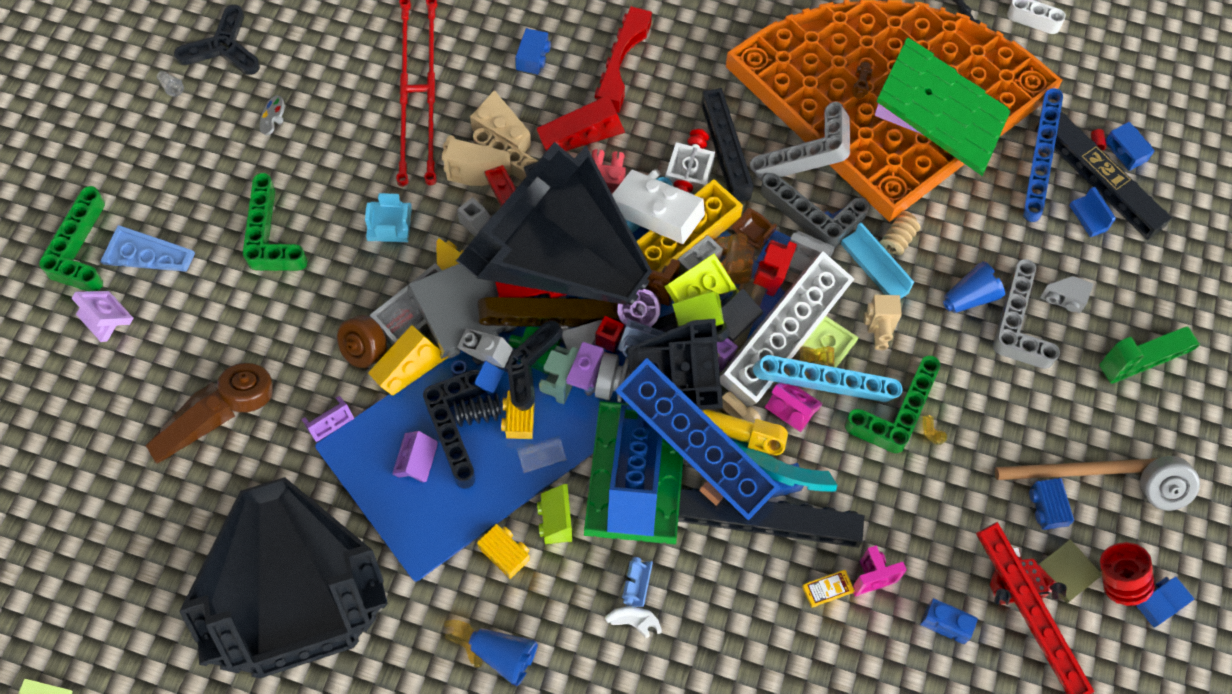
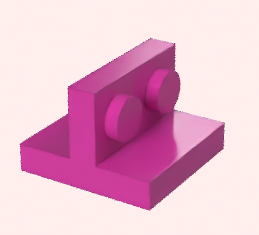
[765,383,823,432]
[853,545,907,597]

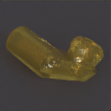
[922,415,947,445]

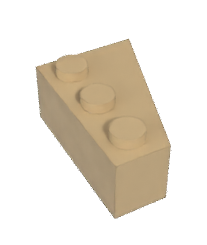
[470,90,531,152]

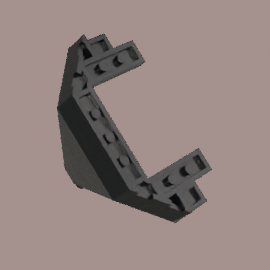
[456,142,652,306]
[179,477,388,679]

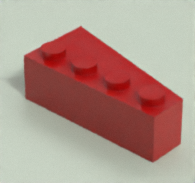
[536,95,625,151]

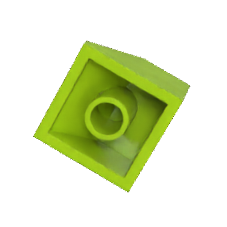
[537,484,572,544]

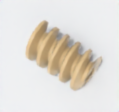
[879,211,921,255]

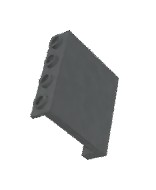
[407,264,517,359]

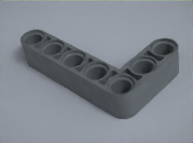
[760,173,869,247]

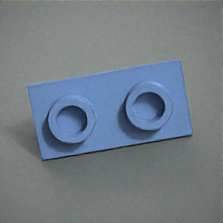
[622,557,653,607]

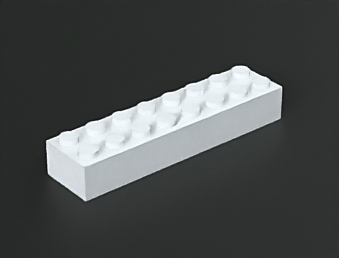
[720,251,854,407]

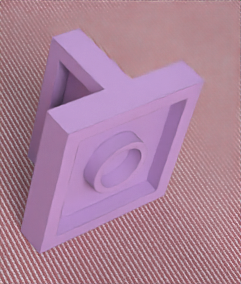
[72,291,133,342]

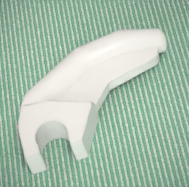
[605,606,662,638]

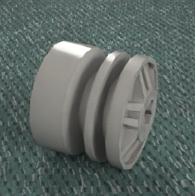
[595,352,630,404]

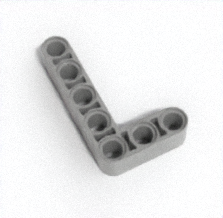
[749,102,850,181]
[993,259,1060,369]

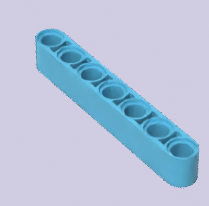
[753,355,902,402]

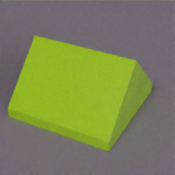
[672,291,724,327]

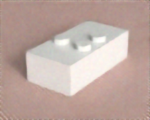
[612,170,705,244]

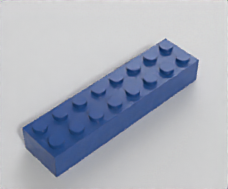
[615,358,780,520]

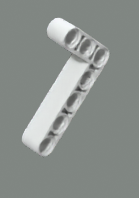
[1007,0,1066,34]

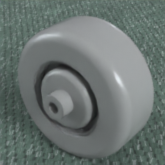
[1140,456,1200,511]

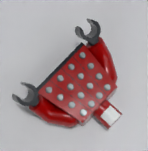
[989,548,1067,605]

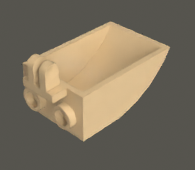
[442,135,512,186]

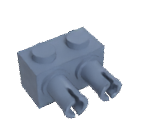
[618,319,666,357]

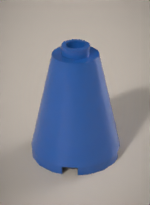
[943,261,1005,313]
[469,628,538,686]

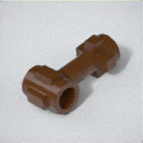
[852,62,873,99]

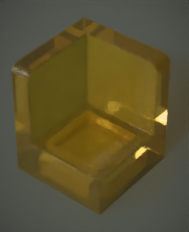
[800,346,834,367]

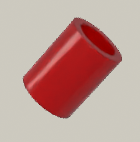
[1090,129,1107,151]

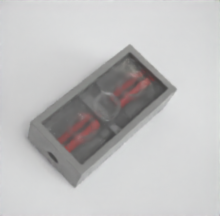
[370,263,442,346]

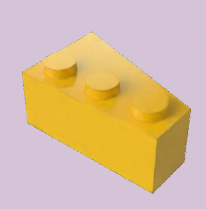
[368,325,448,396]

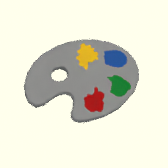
[259,95,285,136]

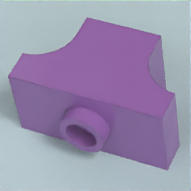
[566,342,604,390]

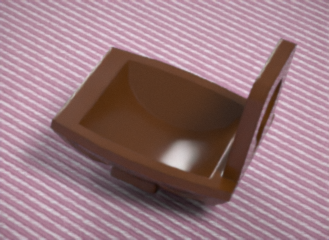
[732,208,777,249]

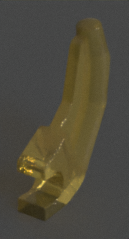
[444,620,483,668]

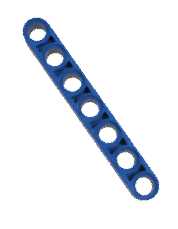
[1023,88,1063,222]

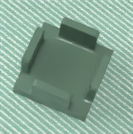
[539,346,579,404]

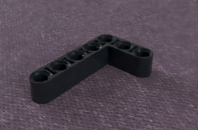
[423,370,485,489]

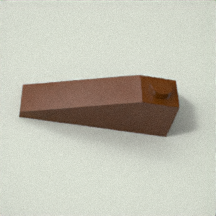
[145,382,235,464]

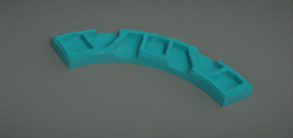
[730,438,838,492]

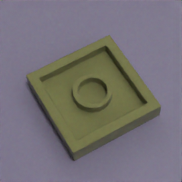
[1038,539,1102,603]

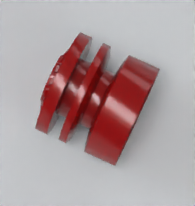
[1100,542,1155,606]

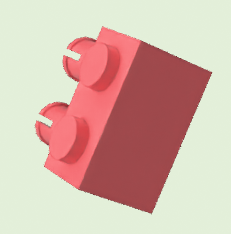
[592,149,626,194]

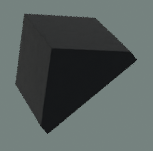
[721,288,763,342]

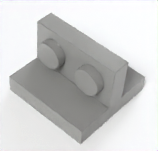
[788,231,835,275]

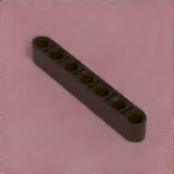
[477,297,623,327]

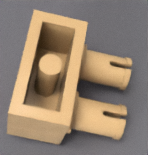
[864,295,902,350]

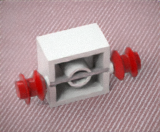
[665,128,715,195]

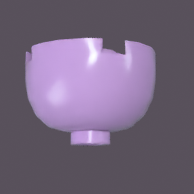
[617,288,661,327]

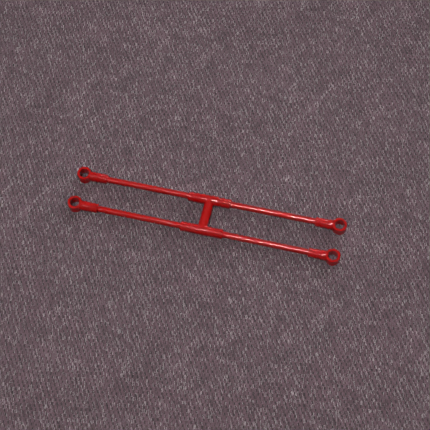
[396,0,438,187]

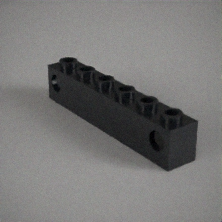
[701,88,754,201]

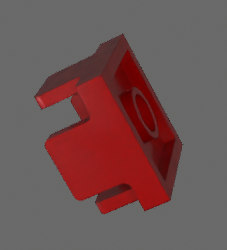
[753,240,797,297]

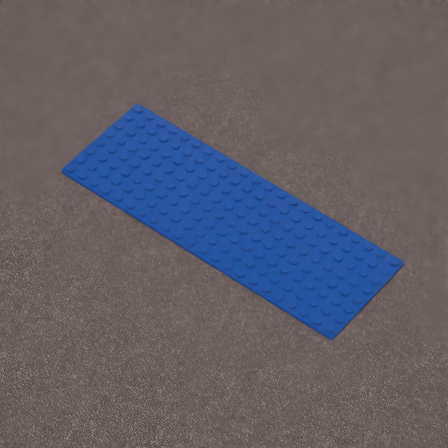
[315,193,785,582]

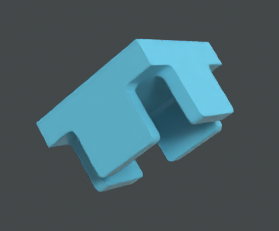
[365,193,412,242]

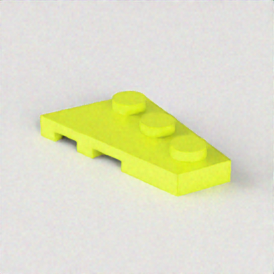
[664,254,737,303]

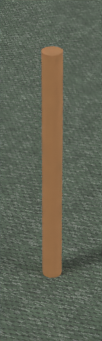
[995,458,1158,480]

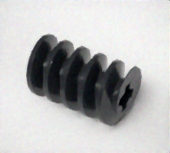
[454,393,501,427]

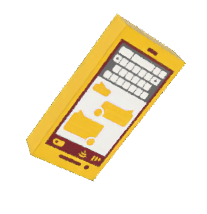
[802,570,855,608]

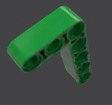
[243,173,308,271]
[39,186,105,291]
[1099,326,1201,384]
[845,355,940,453]

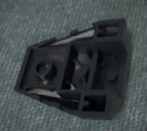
[628,319,723,410]

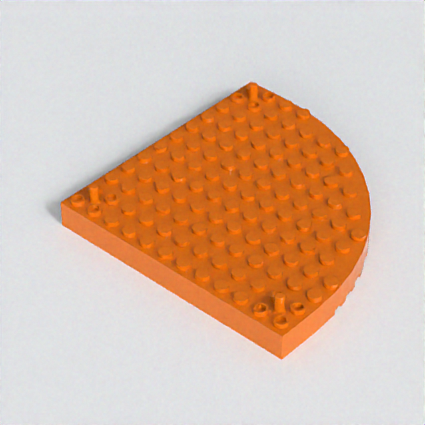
[726,0,1063,222]

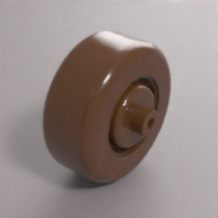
[337,315,387,368]
[217,363,273,412]

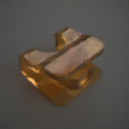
[713,234,755,284]

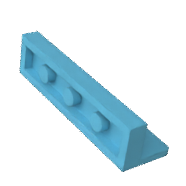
[841,222,914,299]

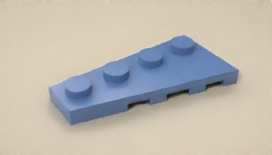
[100,225,195,272]

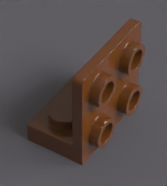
[645,259,680,306]

